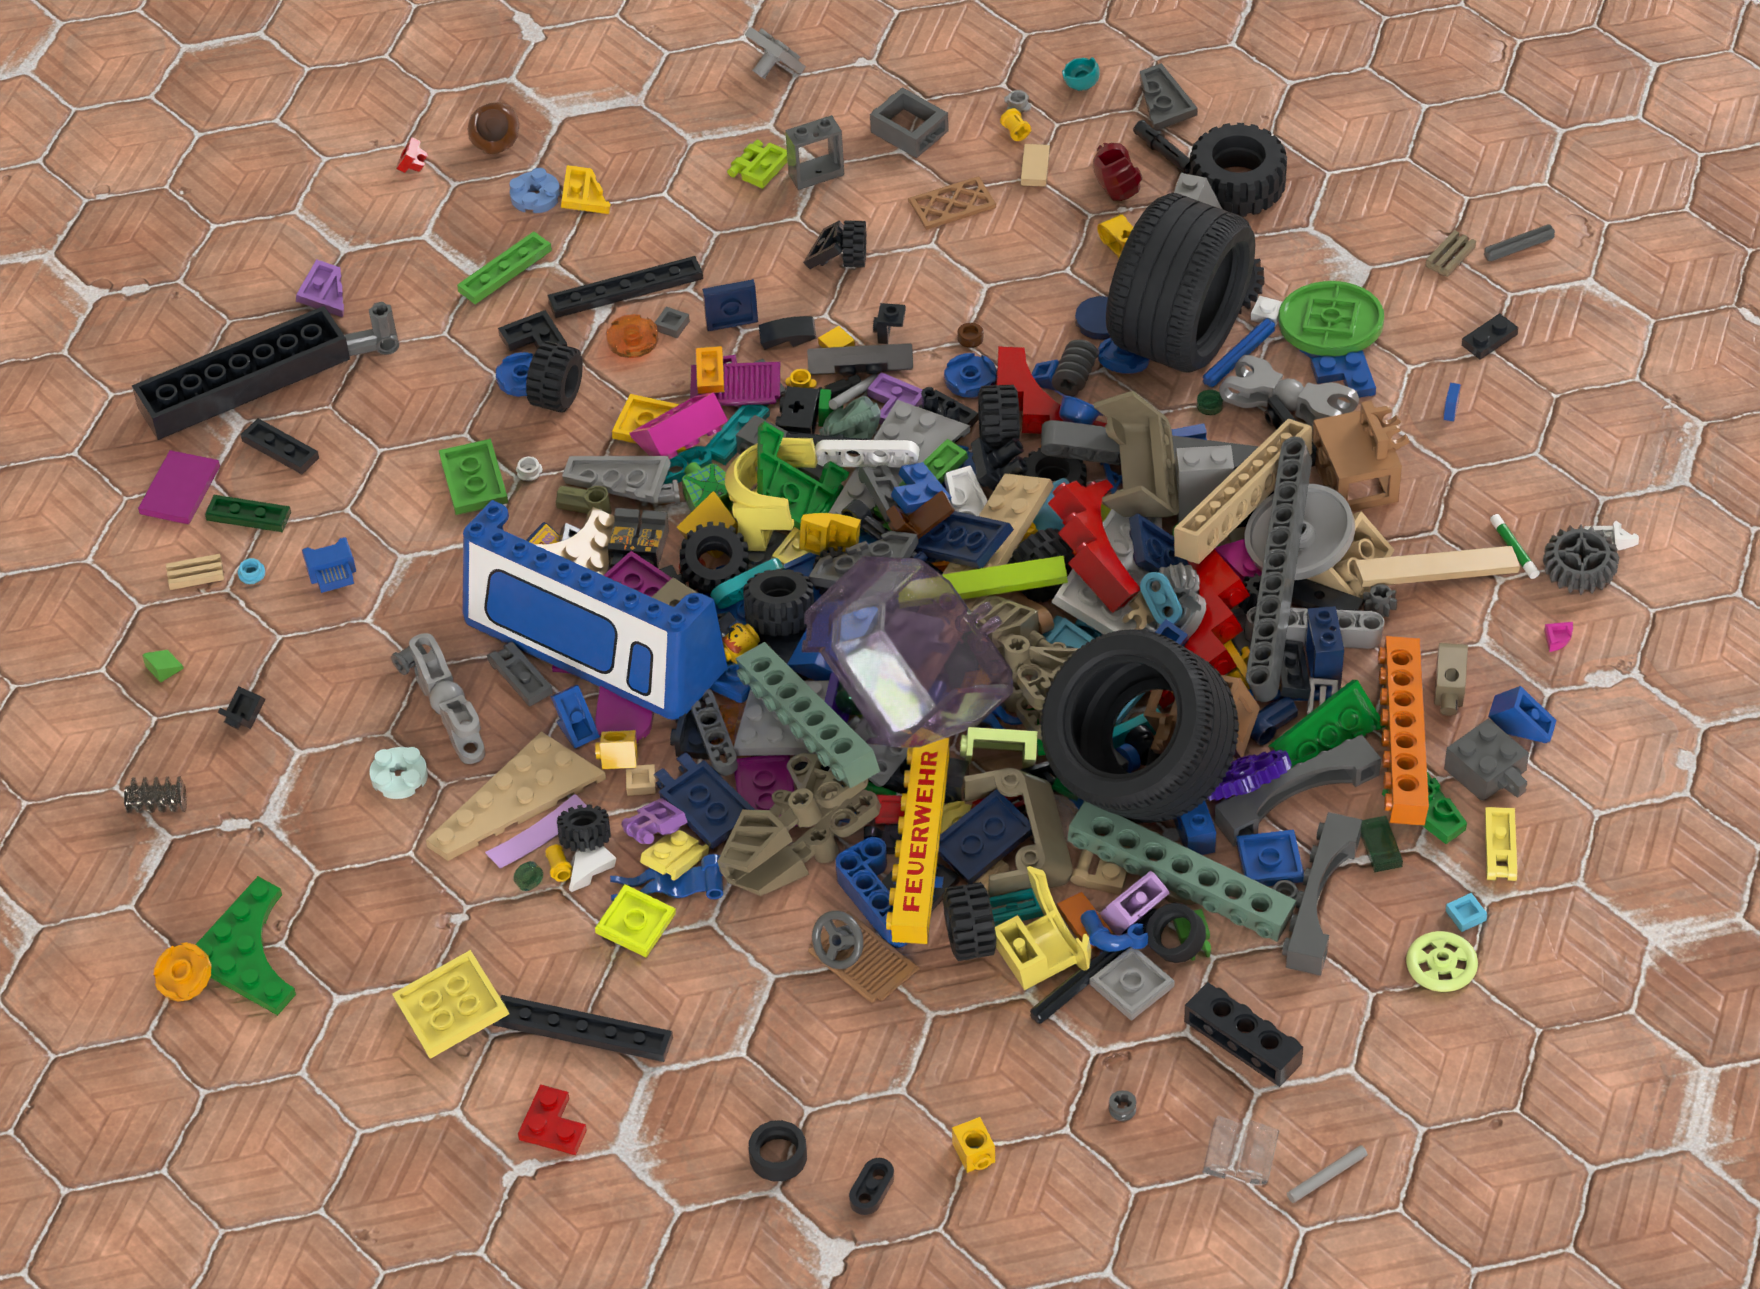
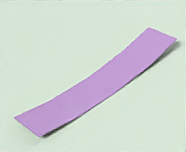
[485,794,587,868]

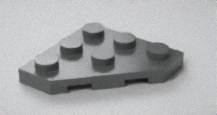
[809,531,918,596]

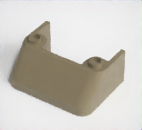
[1094,391,1179,517]
[964,768,1072,898]

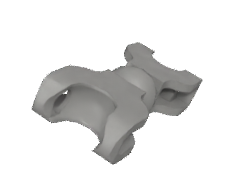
[1219,355,1359,430]
[409,633,485,764]

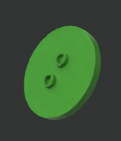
[1279,281,1384,356]

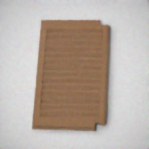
[808,911,919,1003]

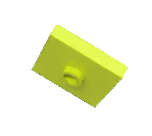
[595,884,676,958]

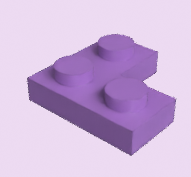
[867,372,922,425]

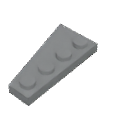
[562,456,671,504]

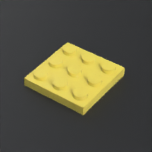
[392,950,509,1059]

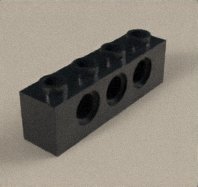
[1184,982,1303,1087]

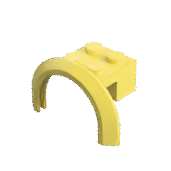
[995,866,1091,990]

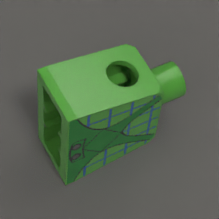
[682,462,733,512]

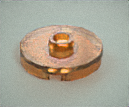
[606,314,659,358]

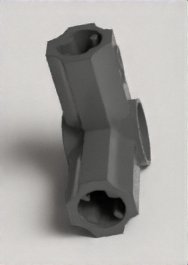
[345,302,399,356]

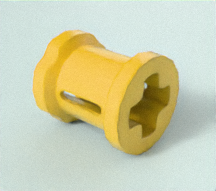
[1000,108,1031,141]

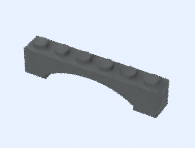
[1215,735,1381,847]
[1282,812,1362,976]

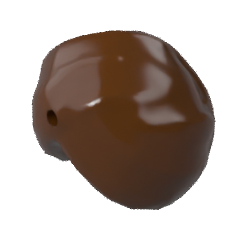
[467,102,520,155]

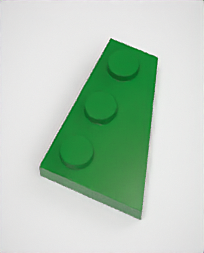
[1382,772,1467,844]

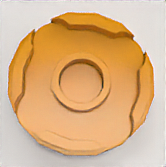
[153,942,211,1002]

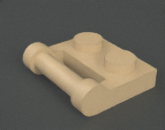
[1070,834,1131,895]

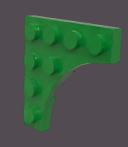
[195,876,296,1016]

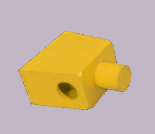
[677,491,738,558]

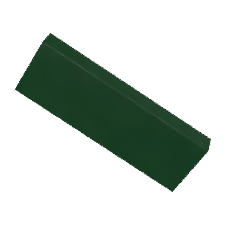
[205,495,291,532]

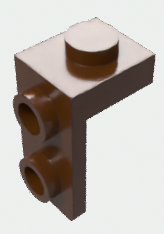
[886,491,955,539]

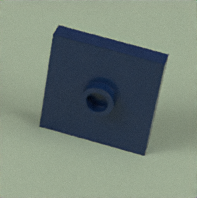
[702,279,758,331]

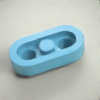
[1140,572,1182,624]

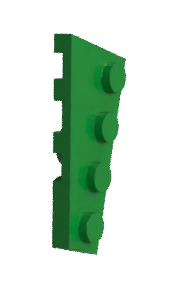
[1268,680,1385,768]

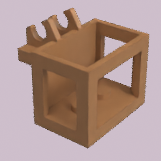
[1312,400,1410,512]
[1144,675,1260,758]

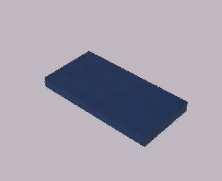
[914,511,1014,569]

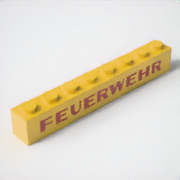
[886,736,950,944]

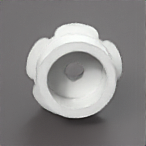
[516,457,543,481]

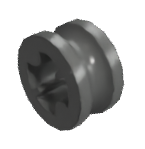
[1109,1090,1137,1121]

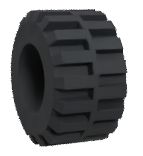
[526,341,583,413]
[978,385,1020,450]
[1021,447,1087,488]
[680,522,749,598]
[1008,528,1075,603]
[743,569,814,637]
[943,882,996,961]

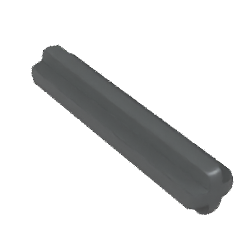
[1484,224,1555,262]

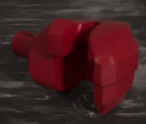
[1093,143,1143,201]

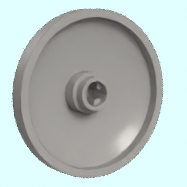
[1245,484,1355,580]

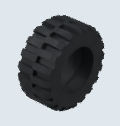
[1189,123,1287,217]

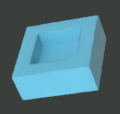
[1446,893,1487,932]

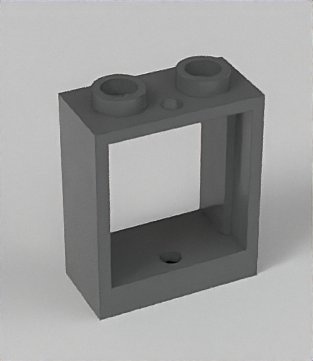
[870,87,949,158]
[785,115,844,190]

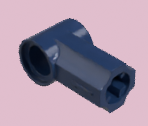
[1250,696,1298,746]

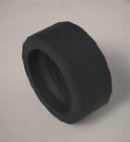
[1146,903,1206,963]
[748,1120,807,1182]

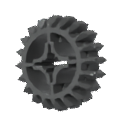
[1543,524,1619,595]

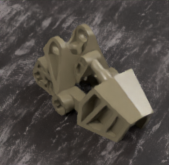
[969,595,1080,740]
[717,753,881,896]

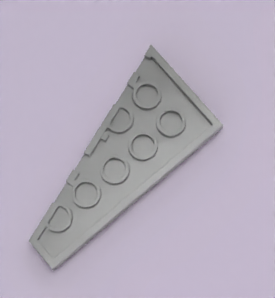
[829,400,970,515]

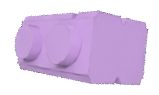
[1100,871,1170,935]

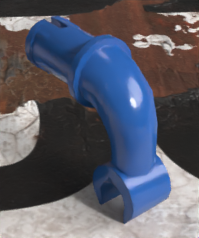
[1080,910,1148,952]

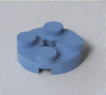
[509,168,560,213]

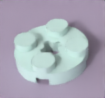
[370,747,428,799]

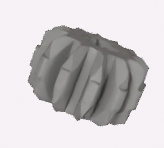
[1152,563,1200,598]

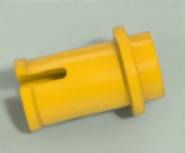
[545,844,573,882]

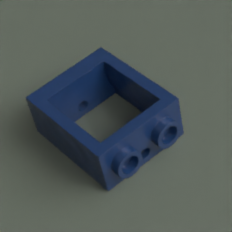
[1304,606,1344,690]

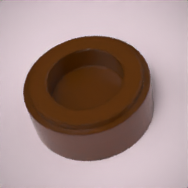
[957,323,984,348]

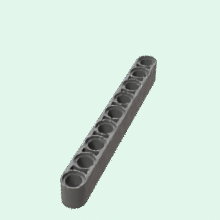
[1041,420,1259,470]

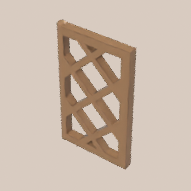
[908,176,996,230]

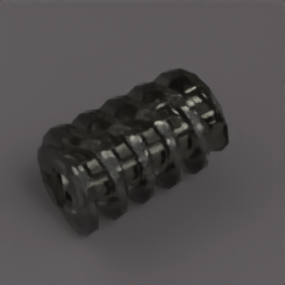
[124,776,187,814]

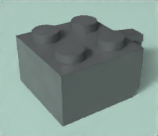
[1444,718,1529,800]

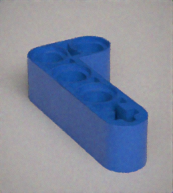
[836,837,908,948]

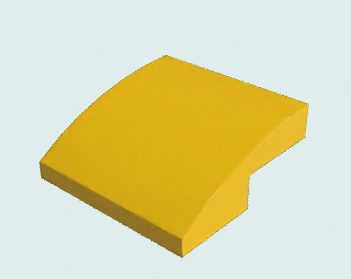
[799,513,861,556]

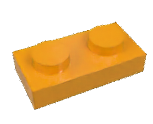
[696,346,724,394]

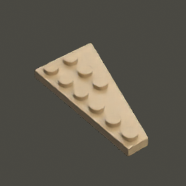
[426,731,606,861]

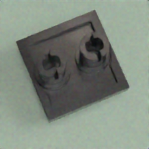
[919,387,979,443]
[971,438,1028,492]

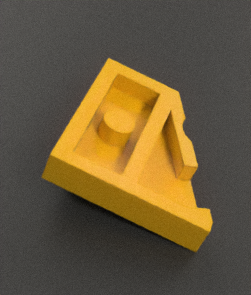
[561,165,611,214]

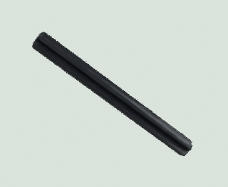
[1030,909,1156,1024]

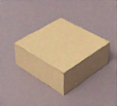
[626,764,656,796]

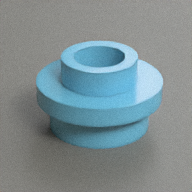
[238,558,265,584]

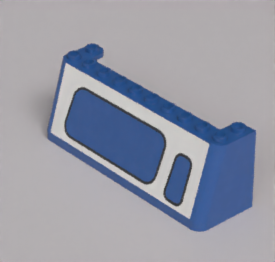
[462,500,728,720]

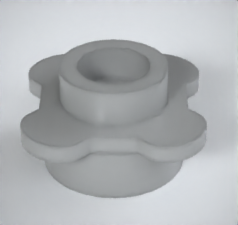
[1004,90,1031,113]

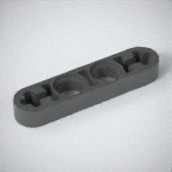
[690,689,738,776]

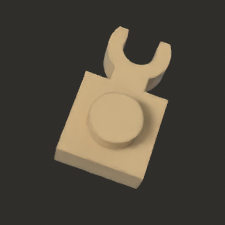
[1123,588,1156,630]

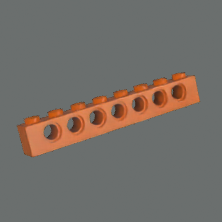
[1378,636,1429,825]

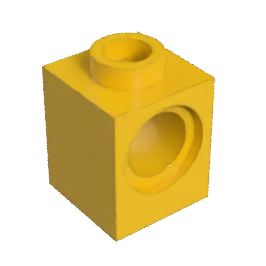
[595,730,638,769]
[952,1117,995,1173]

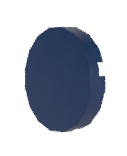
[1075,296,1110,340]

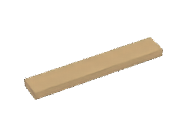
[1354,546,1520,587]

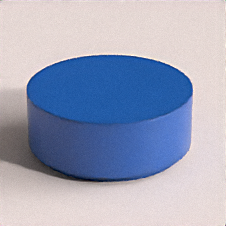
[1115,744,1141,773]

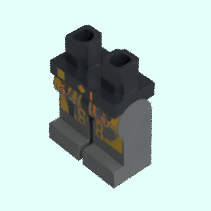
[608,508,669,569]

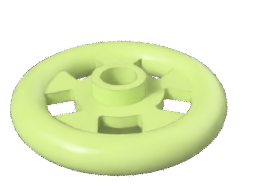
[1406,931,1478,992]

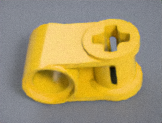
[1097,214,1133,258]

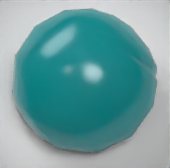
[1062,57,1100,91]

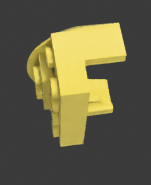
[725,438,818,551]

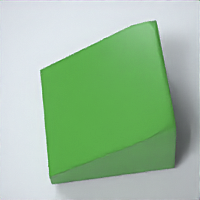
[142,650,184,683]

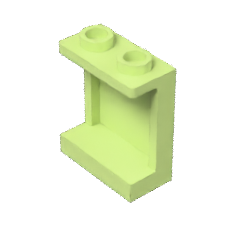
[960,727,1038,768]

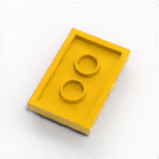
[612,394,691,453]

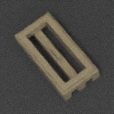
[1426,230,1476,277]

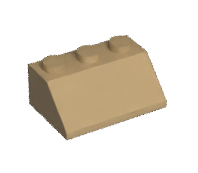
[1307,511,1394,599]

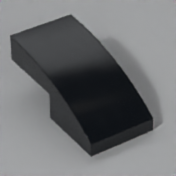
[759,316,817,350]

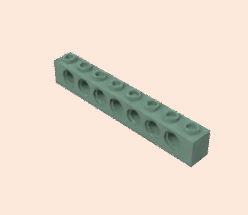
[736,642,880,789]
[1067,801,1296,942]

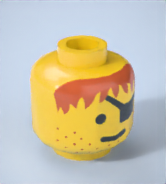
[722,623,760,664]

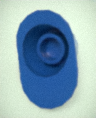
[1055,390,1103,425]

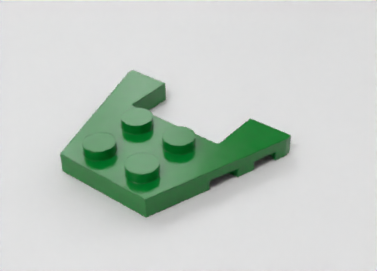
[757,421,850,530]

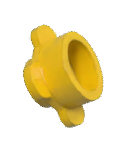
[785,369,817,388]

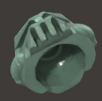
[819,396,881,440]

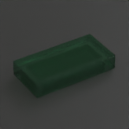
[1361,816,1403,873]

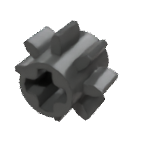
[1363,584,1397,617]

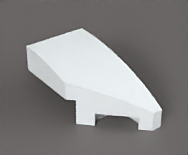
[1584,521,1639,551]
[569,846,617,892]

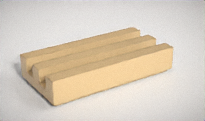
[166,554,224,590]

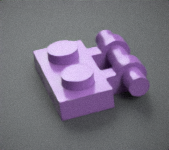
[621,798,688,844]

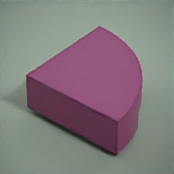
[1544,622,1573,652]

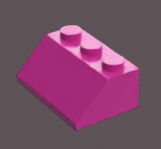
[629,392,728,459]

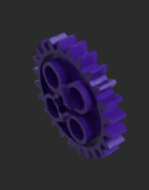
[1207,749,1292,801]

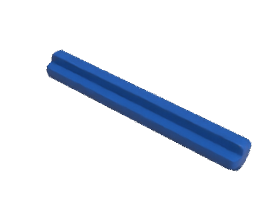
[1203,318,1275,388]

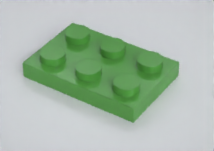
[439,439,508,515]

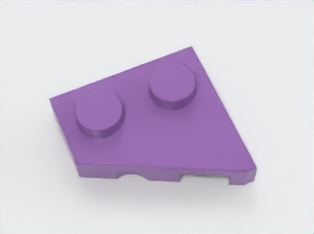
[296,259,344,317]

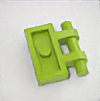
[727,139,788,189]

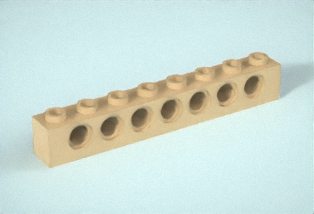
[1174,419,1312,564]

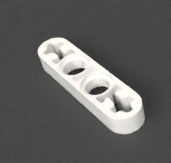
[815,440,920,467]

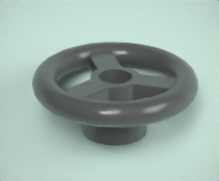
[812,911,863,969]

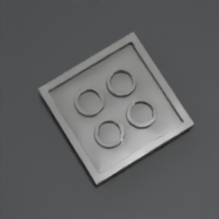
[734,681,829,756]

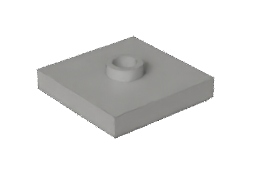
[1090,947,1175,1021]

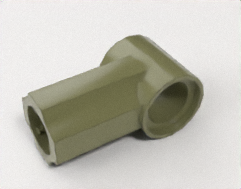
[556,486,612,514]

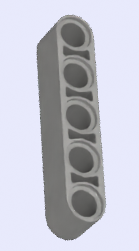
[1244,607,1384,649]

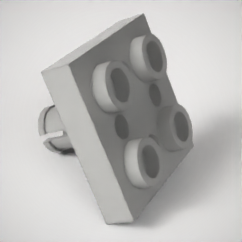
[745,27,806,79]

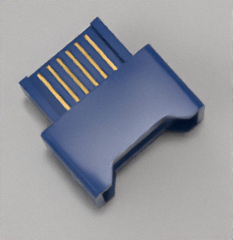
[302,537,356,593]

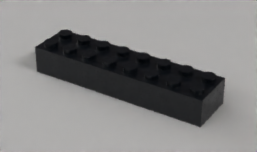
[132,306,350,440]

